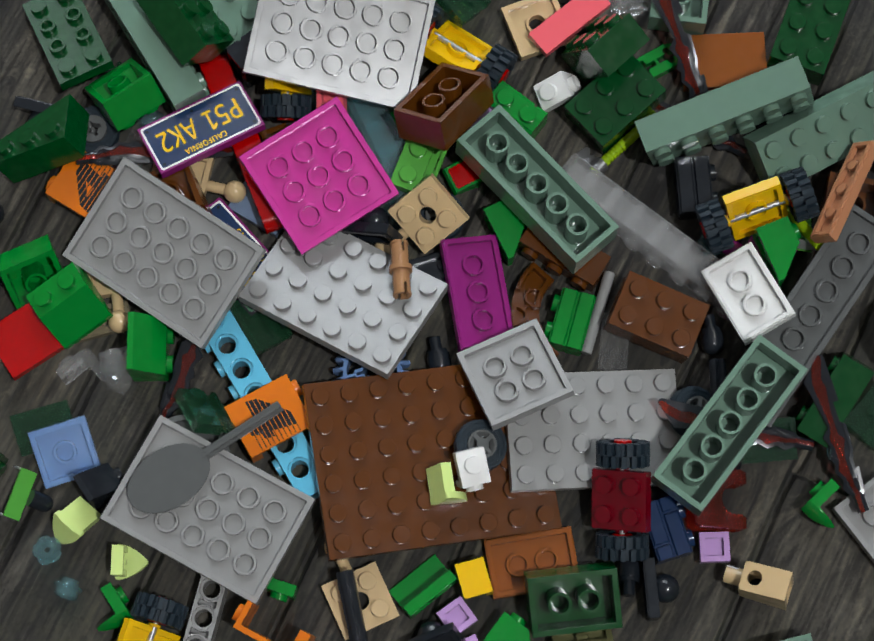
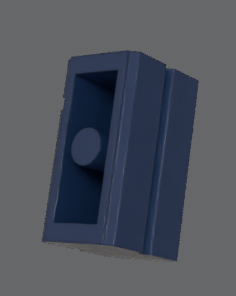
[648,496,695,565]

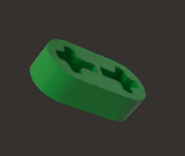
[637,43,681,79]

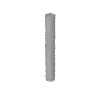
[581,271,615,355]

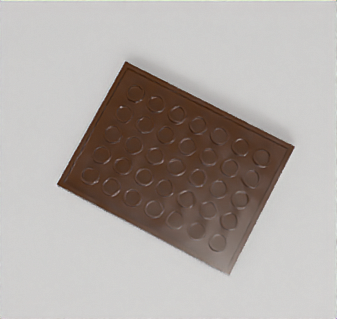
[302,365,562,562]

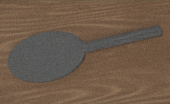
[127,401,284,514]

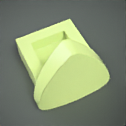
[426,462,467,505]
[52,496,101,544]
[110,544,149,580]

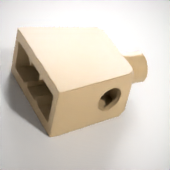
[723,561,794,610]

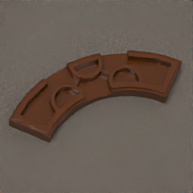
[510,262,559,358]

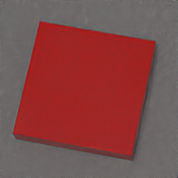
[0,303,64,381]

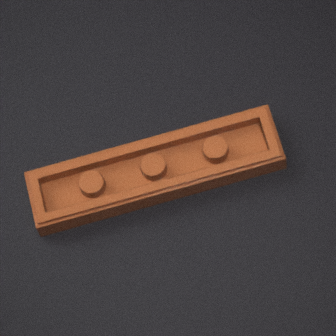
[810,140,874,243]

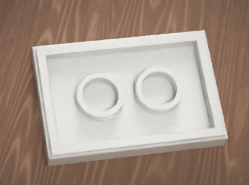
[701,242,796,346]

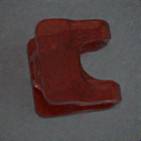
[685,470,747,533]

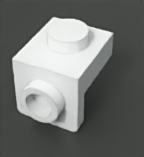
[533,71,581,112]
[453,446,491,492]

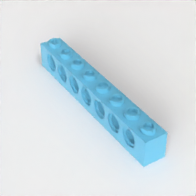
[205,310,318,499]

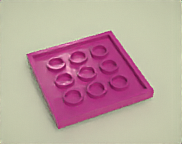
[239,97,399,256]

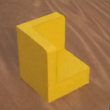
[454,557,493,599]

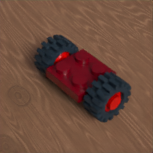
[592,438,651,562]

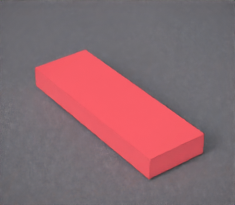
[528,0,611,57]

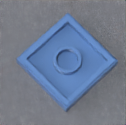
[27,415,101,489]

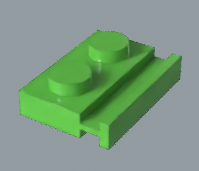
[391,140,448,193]

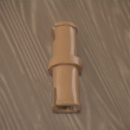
[389,239,413,300]

